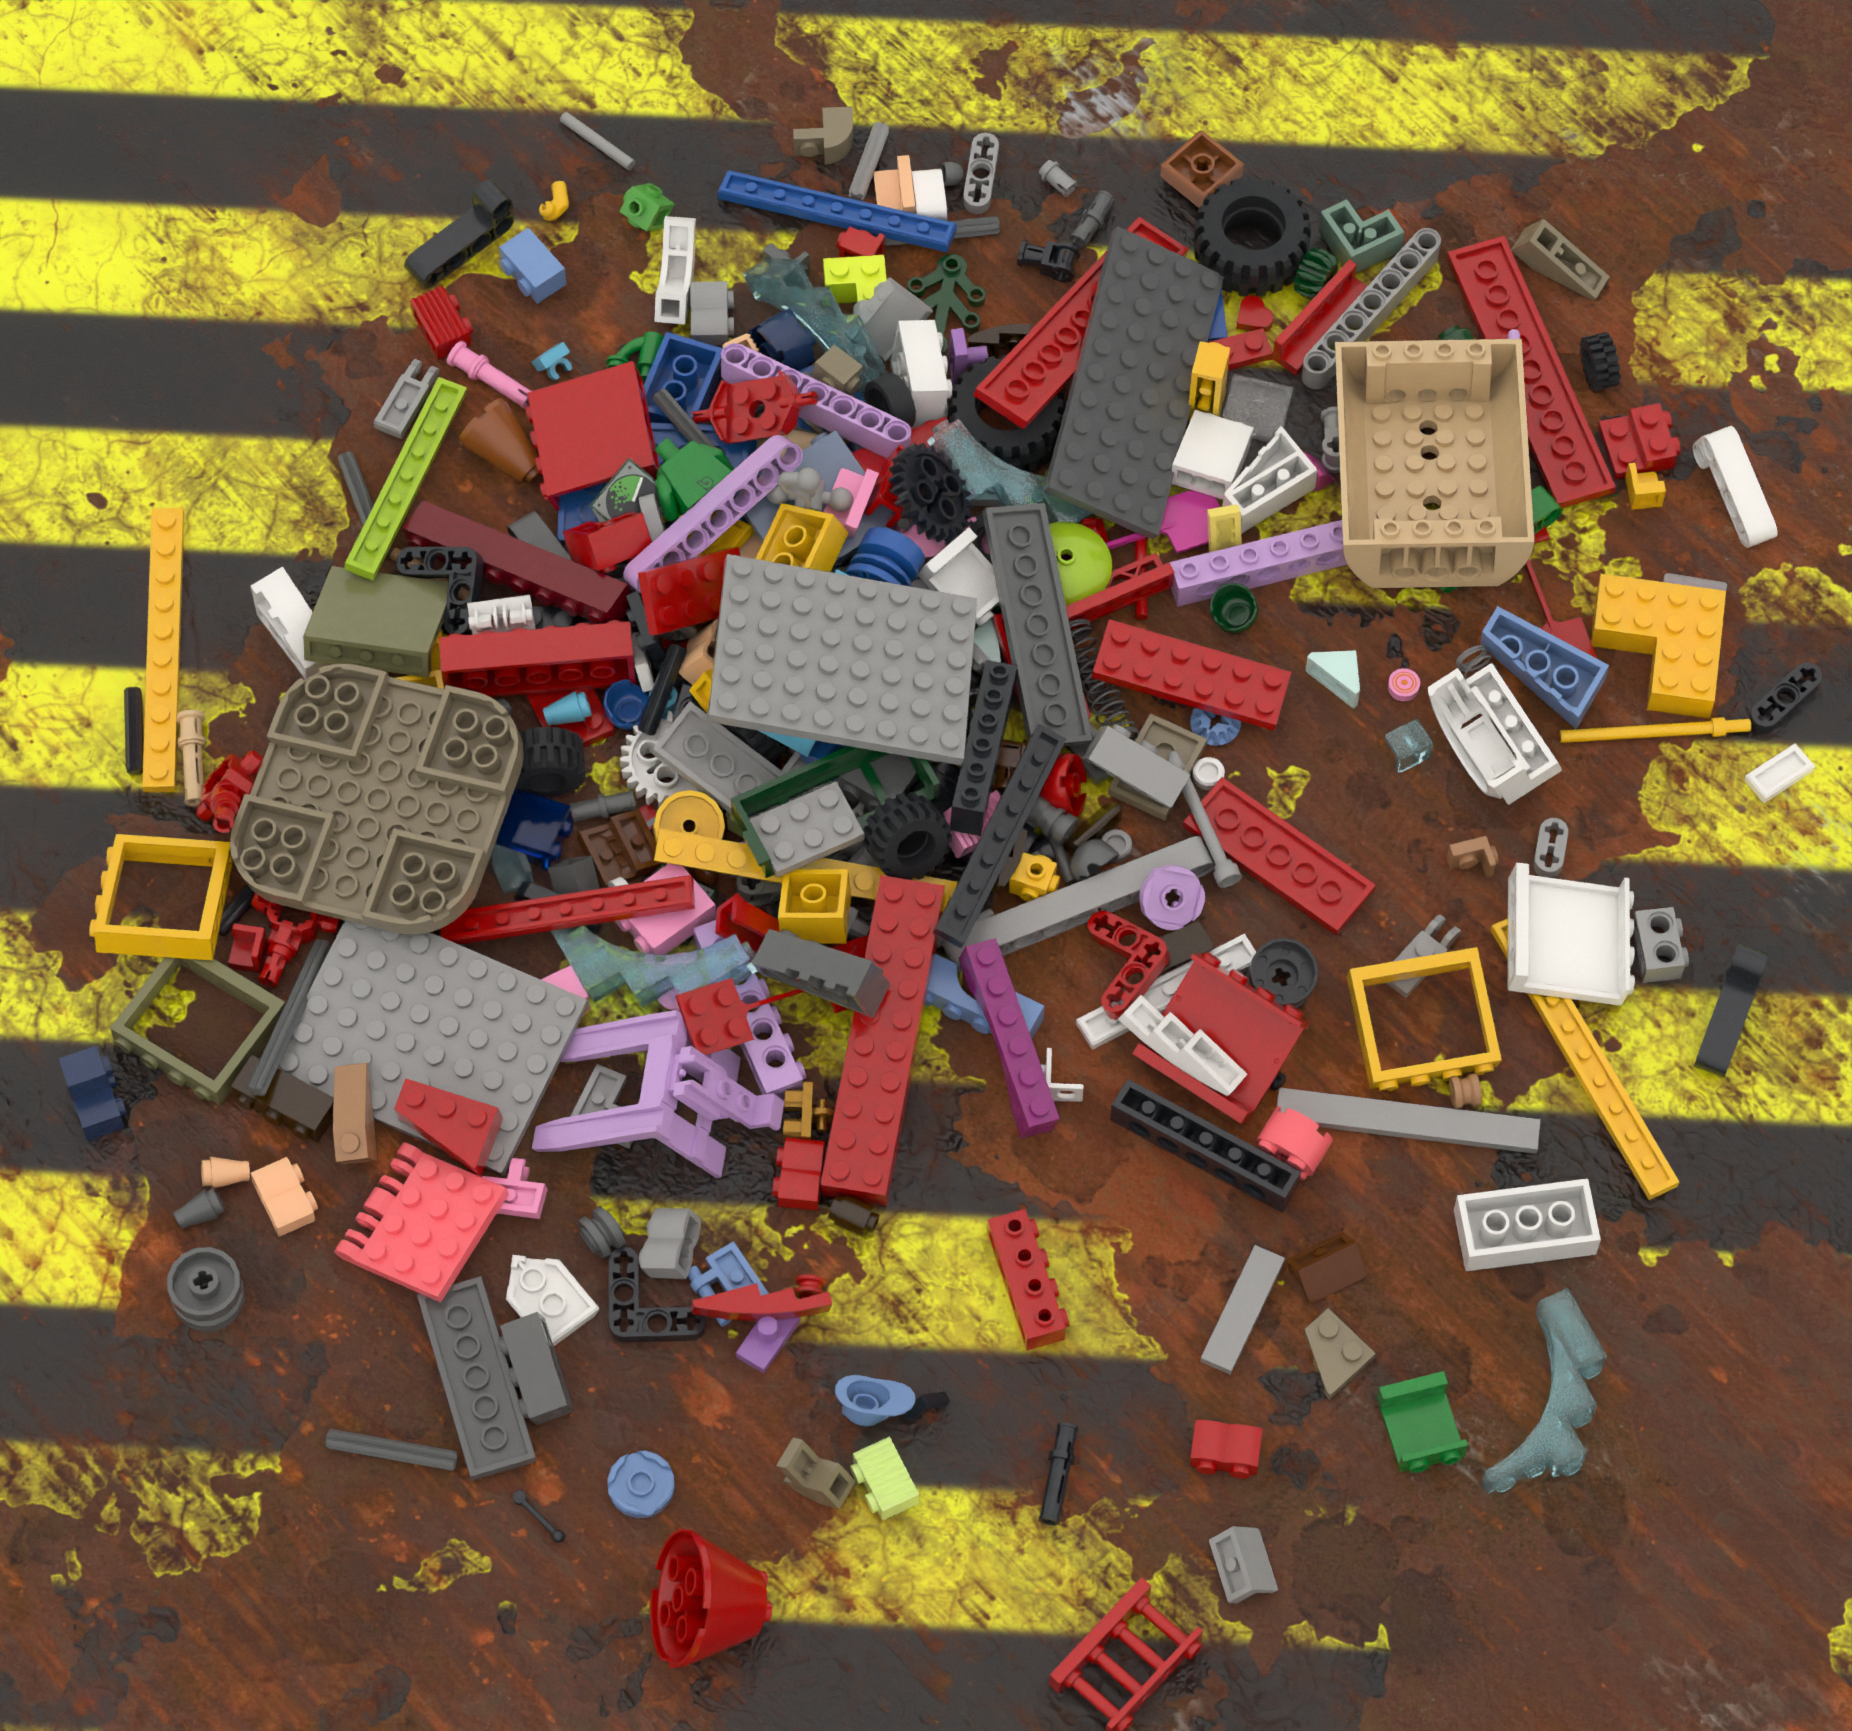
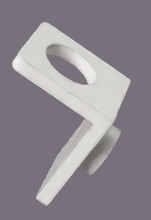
[1041,1048,1084,1102]

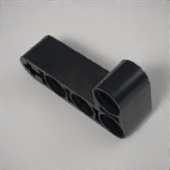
[404,180,514,289]
[1694,943,1769,1078]

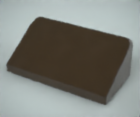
[1063,803,1122,856]
[1149,921,1215,973]

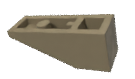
[1511,218,1610,300]

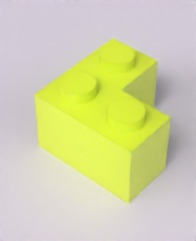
[823,255,886,304]

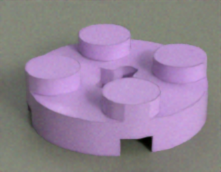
[1139,864,1205,930]

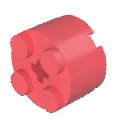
[1256,1106,1333,1181]

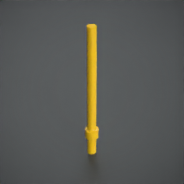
[1560,717,1751,743]

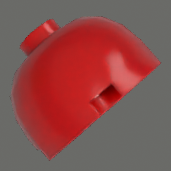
[1039,753,1087,816]

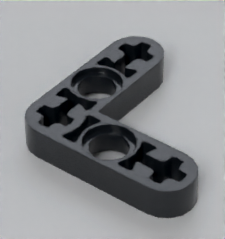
[396,547,484,635]
[609,1246,706,1343]

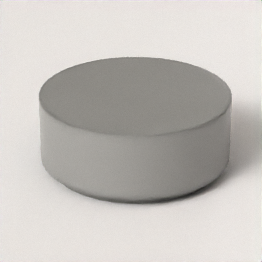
[1101,829,1132,863]

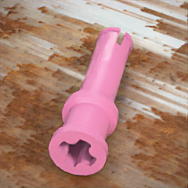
[447,341,531,409]

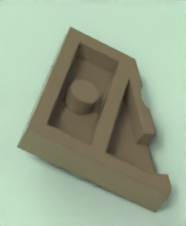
[1304,1308,1376,1400]

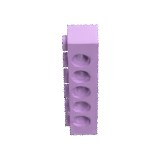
[1170,520,1348,607]
[693,920,807,1100]

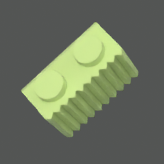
[850,1437,919,1520]

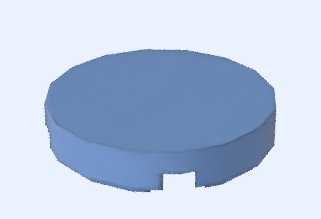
[607,1451,675,1518]

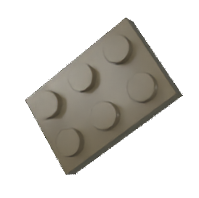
[1108,713,1207,821]

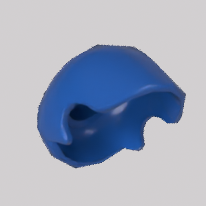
[603,679,649,731]

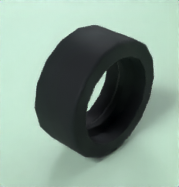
[865,373,916,428]

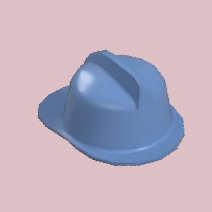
[835,1375,915,1426]

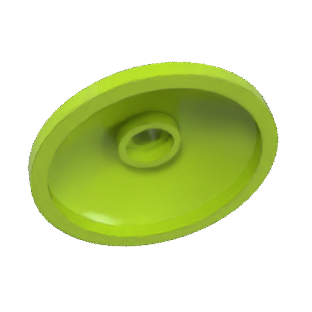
[1049,522,1112,606]

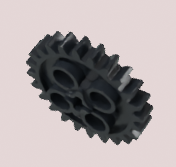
[888,443,973,543]

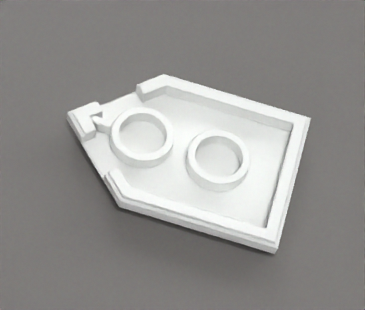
[506,1255,600,1346]

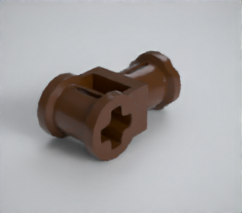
[991,739,1028,795]

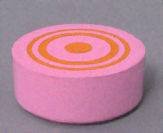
[1388,668,1420,702]

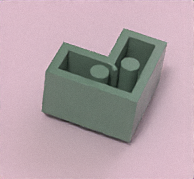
[1318,199,1404,274]

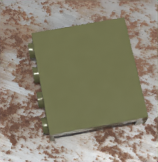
[303,566,449,678]

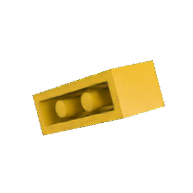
[1188,341,1230,420]

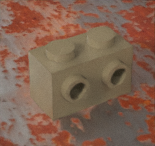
[811,344,863,399]

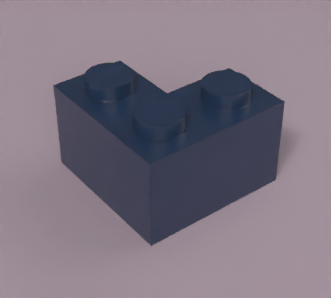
[59,1046,127,1141]

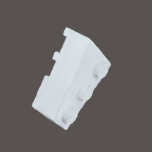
[251,567,332,679]

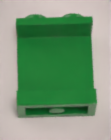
[1377,1371,1468,1473]

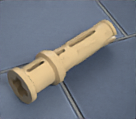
[176,710,206,807]

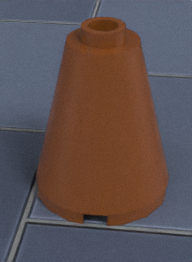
[459,398,540,483]

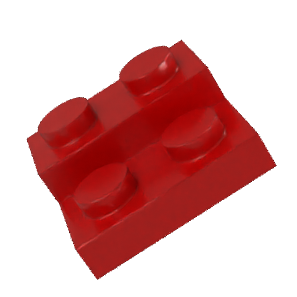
[1598,403,1681,480]

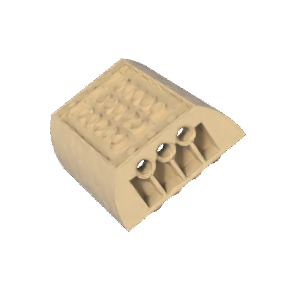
[1335,339,1534,588]

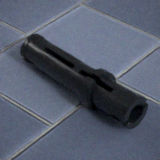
[1038,1422,1079,1526]

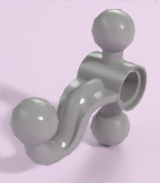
[766,467,853,512]

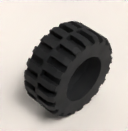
[1194,177,1311,297]
[948,355,1066,473]

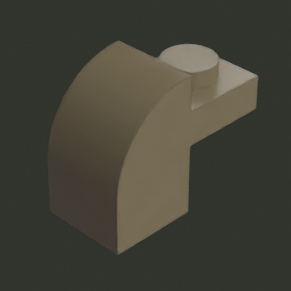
[793,107,853,165]
[776,1437,856,1509]

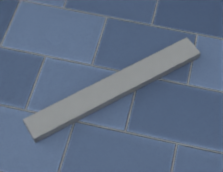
[1277,1088,1540,1154]

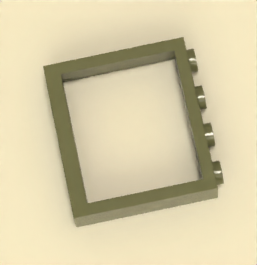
[110,957,286,1106]

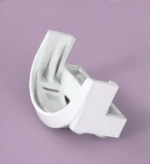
[1428,663,1562,805]

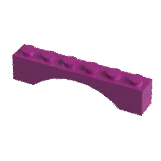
[959,938,1060,1139]

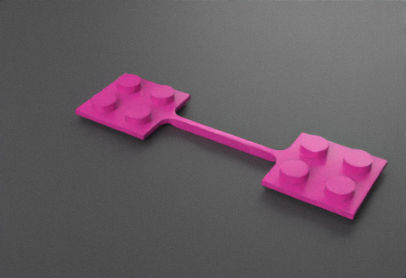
[1061,490,1220,561]

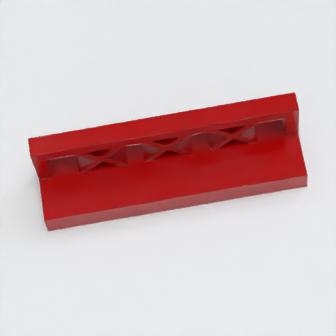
[1272,259,1367,376]
[1066,553,1175,630]

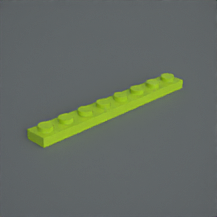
[344,377,467,581]

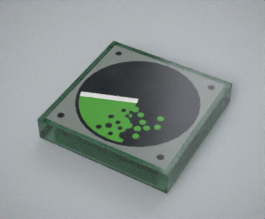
[589,457,663,521]

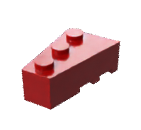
[394,1078,503,1177]

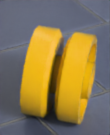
[653,790,725,843]

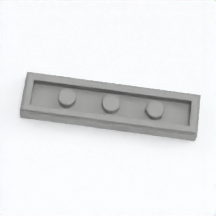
[1200,1245,1285,1375]

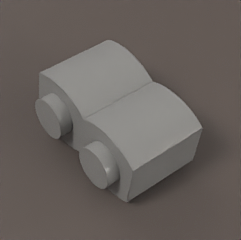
[690,281,734,346]
[639,1208,701,1279]

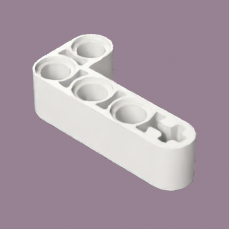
[1693,426,1777,548]

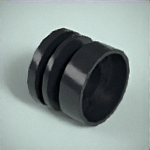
[1246,938,1318,1009]

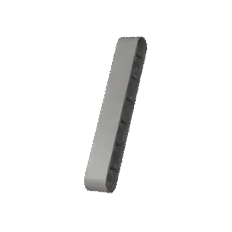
[1302,228,1441,389]

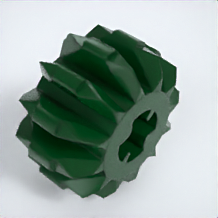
[1294,247,1339,300]

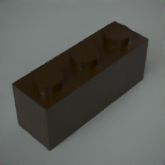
[231,1055,334,1143]

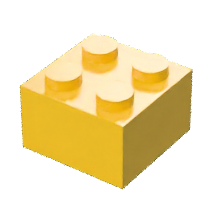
[778,869,852,944]

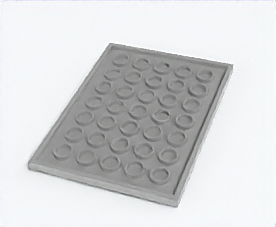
[707,554,977,765]
[278,920,589,1176]

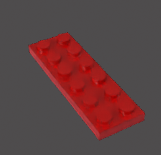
[1091,619,1291,731]
[1183,777,1376,936]

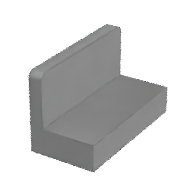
[1209,1526,1278,1604]

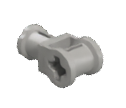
[1321,406,1340,473]

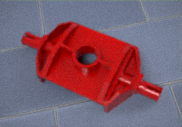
[692,371,818,445]

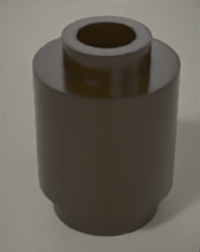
[828,1194,880,1237]

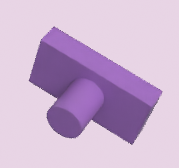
[948,328,988,386]
[736,1316,801,1374]

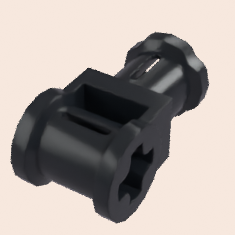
[1017,239,1081,283]

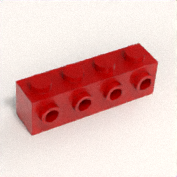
[987,1209,1070,1351]

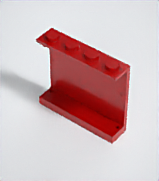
[525,361,660,511]
[1132,952,1309,1124]

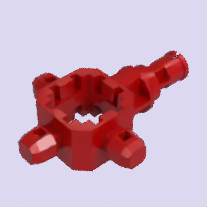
[196,750,263,833]
[251,893,341,988]

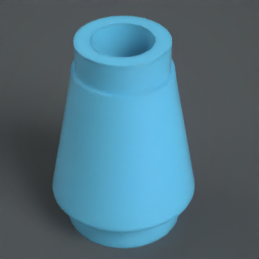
[543,691,592,726]

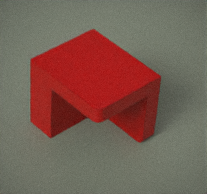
[228,923,267,973]

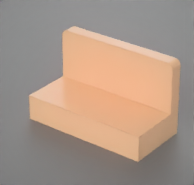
[874,155,915,213]

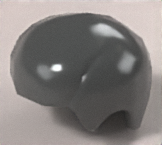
[1070,839,1119,882]

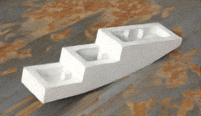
[1118,995,1247,1096]

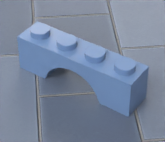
[925,954,1044,1039]

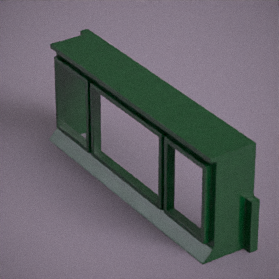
[731,746,940,878]

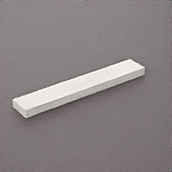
[1076,934,1256,1050]

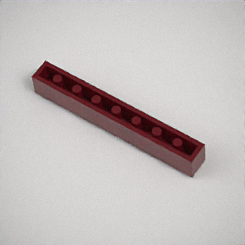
[402,500,631,625]

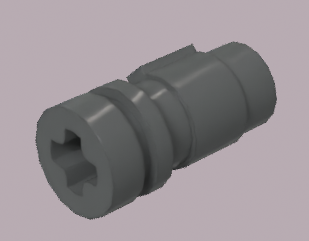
[1026,795,1079,846]

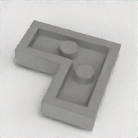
[571,1064,633,1148]

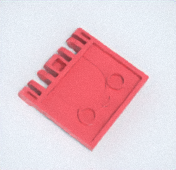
[334,1143,509,1303]

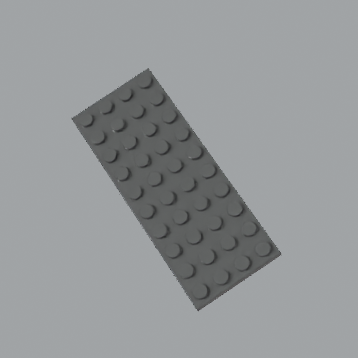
[1043,226,1224,540]

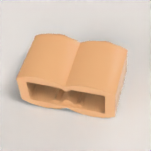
[679,618,719,685]
[251,1157,318,1237]

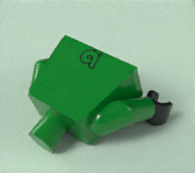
[655,438,734,530]

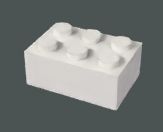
[890,320,952,429]

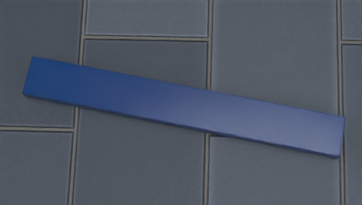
[718,170,957,253]

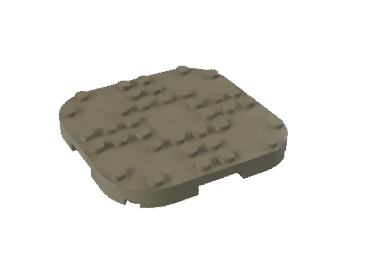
[230,664,524,934]

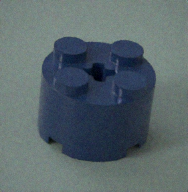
[748,308,816,371]

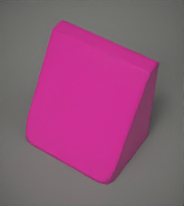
[1304,452,1334,492]

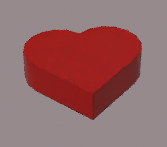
[1236,295,1274,332]

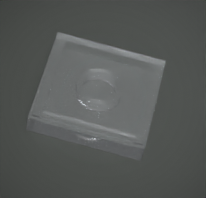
[1222,374,1293,442]

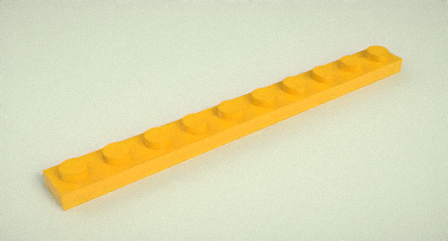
[142,508,184,793]
[654,829,958,908]
[1491,918,1679,1200]

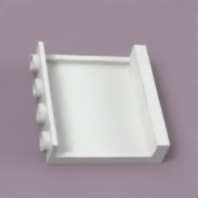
[1508,862,1635,1006]

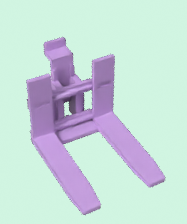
[532,1010,784,1178]

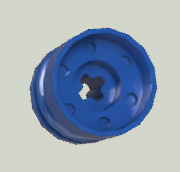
[844,527,925,587]

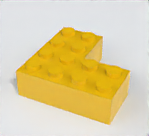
[1591,574,1726,719]

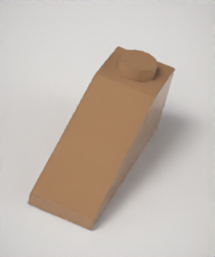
[333,1063,378,1165]

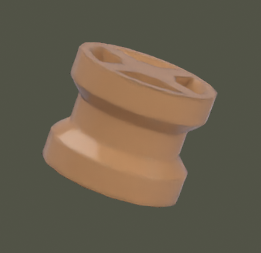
[1449,1073,1482,1109]

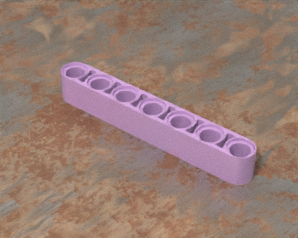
[721,343,911,458]
[623,435,803,593]

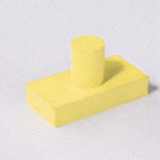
[1207,504,1242,552]

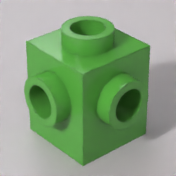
[619,183,675,232]

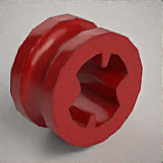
[794,1274,825,1299]

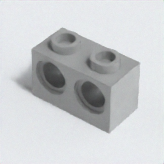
[1633,907,1689,983]

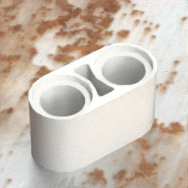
[911,169,947,221]

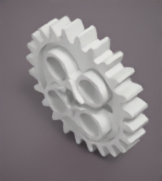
[620,711,703,807]

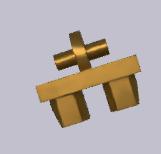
[783,1082,835,1140]

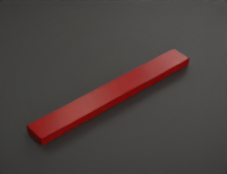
[439,875,695,945]

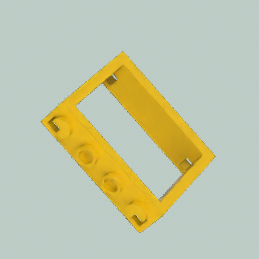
[89,834,233,961]
[1346,947,1502,1091]

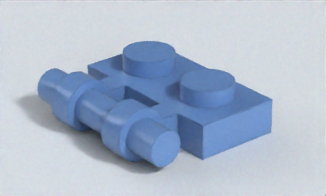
[688,1241,769,1327]

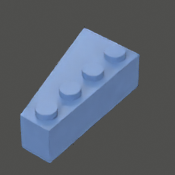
[1480,606,1609,729]

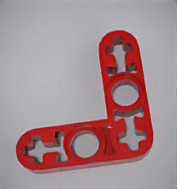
[1087,911,1170,1020]

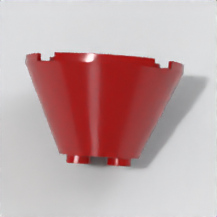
[650,1529,772,1668]

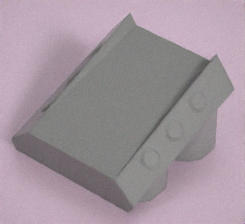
[847,277,933,362]

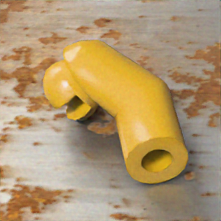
[539,181,569,221]

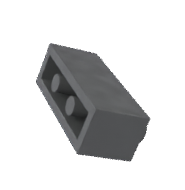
[499,1312,574,1425]

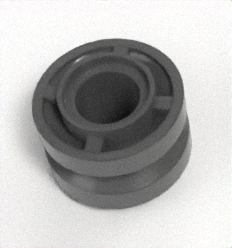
[577,1206,626,1259]

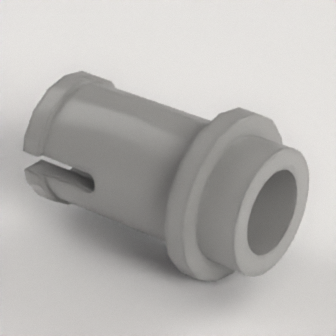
[1039,160,1078,197]

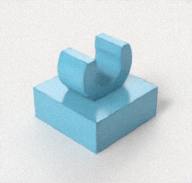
[532,342,572,381]

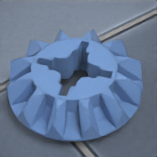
[1190,708,1241,746]

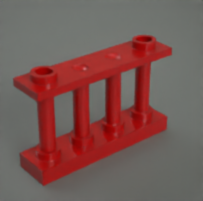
[1049,1577,1203,1731]

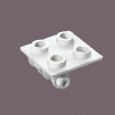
[467,595,536,635]

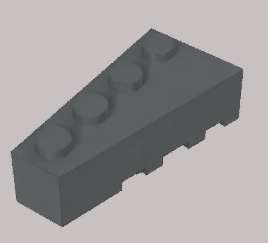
[752,929,890,1018]

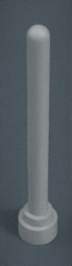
[1167,751,1242,888]

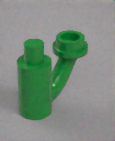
[606,332,664,382]

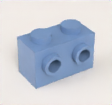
[499,227,567,304]

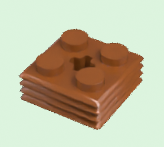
[1160,130,1244,208]

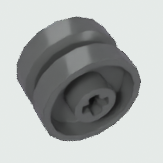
[167,1247,245,1332]

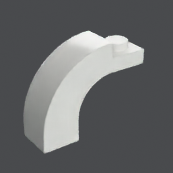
[654,216,696,324]

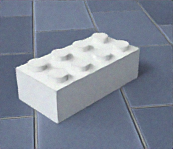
[1454,1179,1601,1271]

